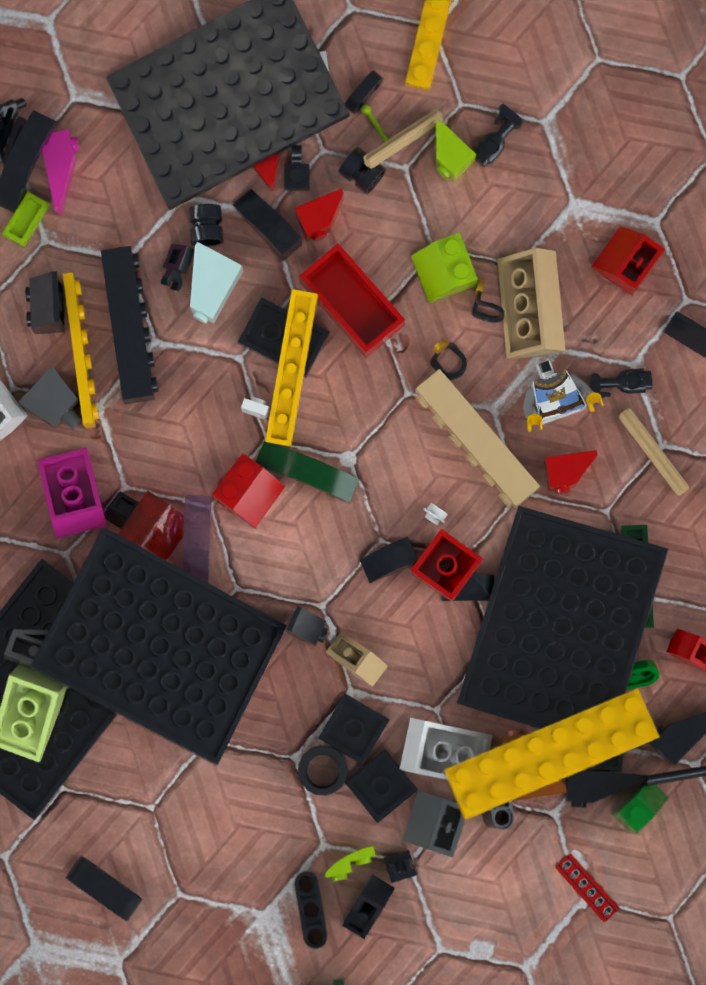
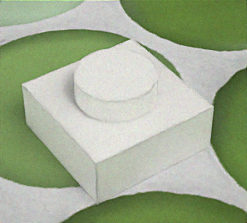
[241,397,270,420]

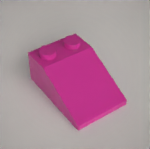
[37,448,107,539]

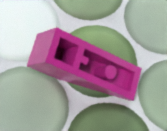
[42,129,79,215]

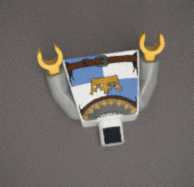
[523,361,604,432]

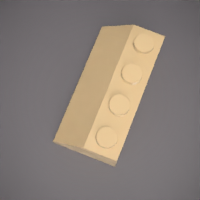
[497,248,565,359]

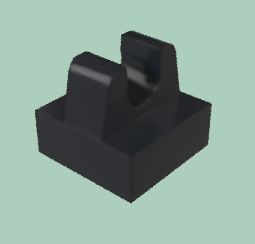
[384,850,417,883]

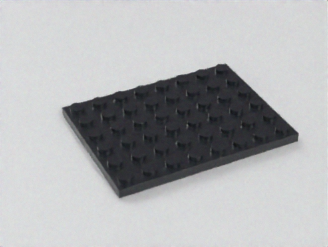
[106,0,350,210]
[457,506,669,729]
[29,527,287,766]
[0,559,118,820]

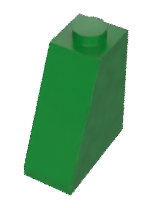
[612,783,667,833]

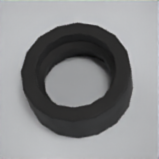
[298,746,348,796]

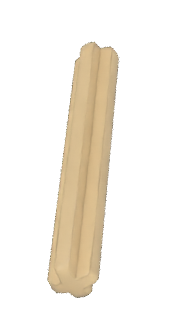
[363,110,443,169]
[619,408,689,496]

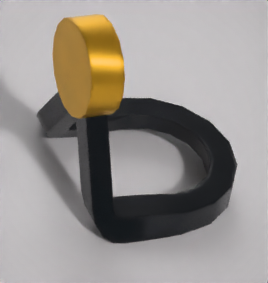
[472,279,505,323]
[430,338,467,380]

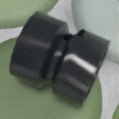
[338,147,387,195]
[189,204,224,247]

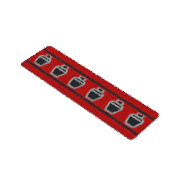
[556,854,619,922]

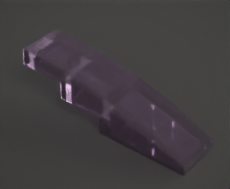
[183,495,212,583]

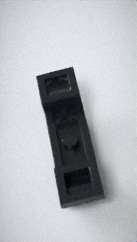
[0,110,57,213]

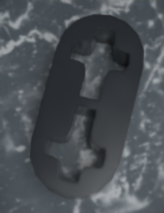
[345,70,384,115]

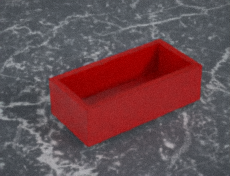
[299,243,405,358]

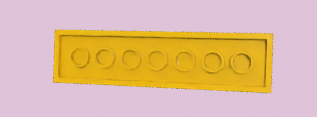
[443,688,659,820]

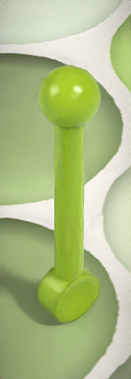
[361,105,389,142]

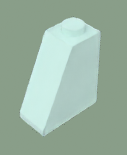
[190,242,243,324]

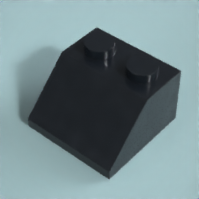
[25,271,65,334]

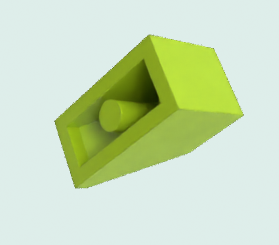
[435,120,476,182]

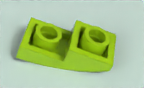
[325,846,376,882]

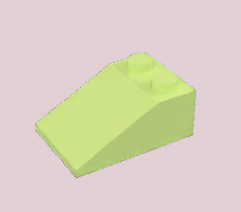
[0,664,66,762]

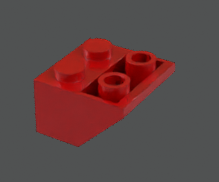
[591,226,665,296]

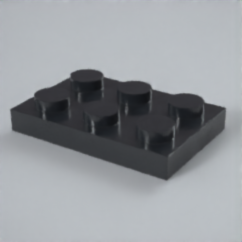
[238,297,330,378]

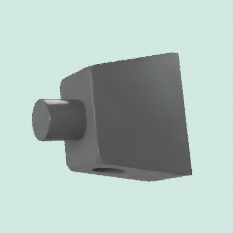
[18,366,82,430]

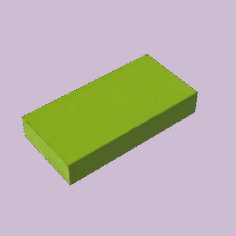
[2,191,50,248]

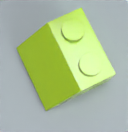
[411,232,478,303]

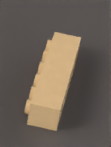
[415,369,540,509]

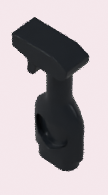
[473,103,523,167]
[589,368,652,398]

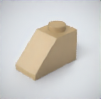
[325,632,388,687]

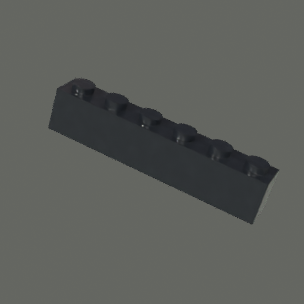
[100,246,159,404]

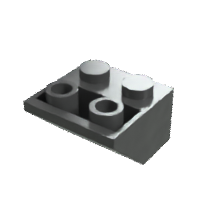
[402,790,465,858]

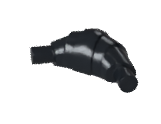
[0,98,26,162]

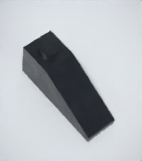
[233,189,302,261]
[649,712,706,766]
[565,770,647,808]

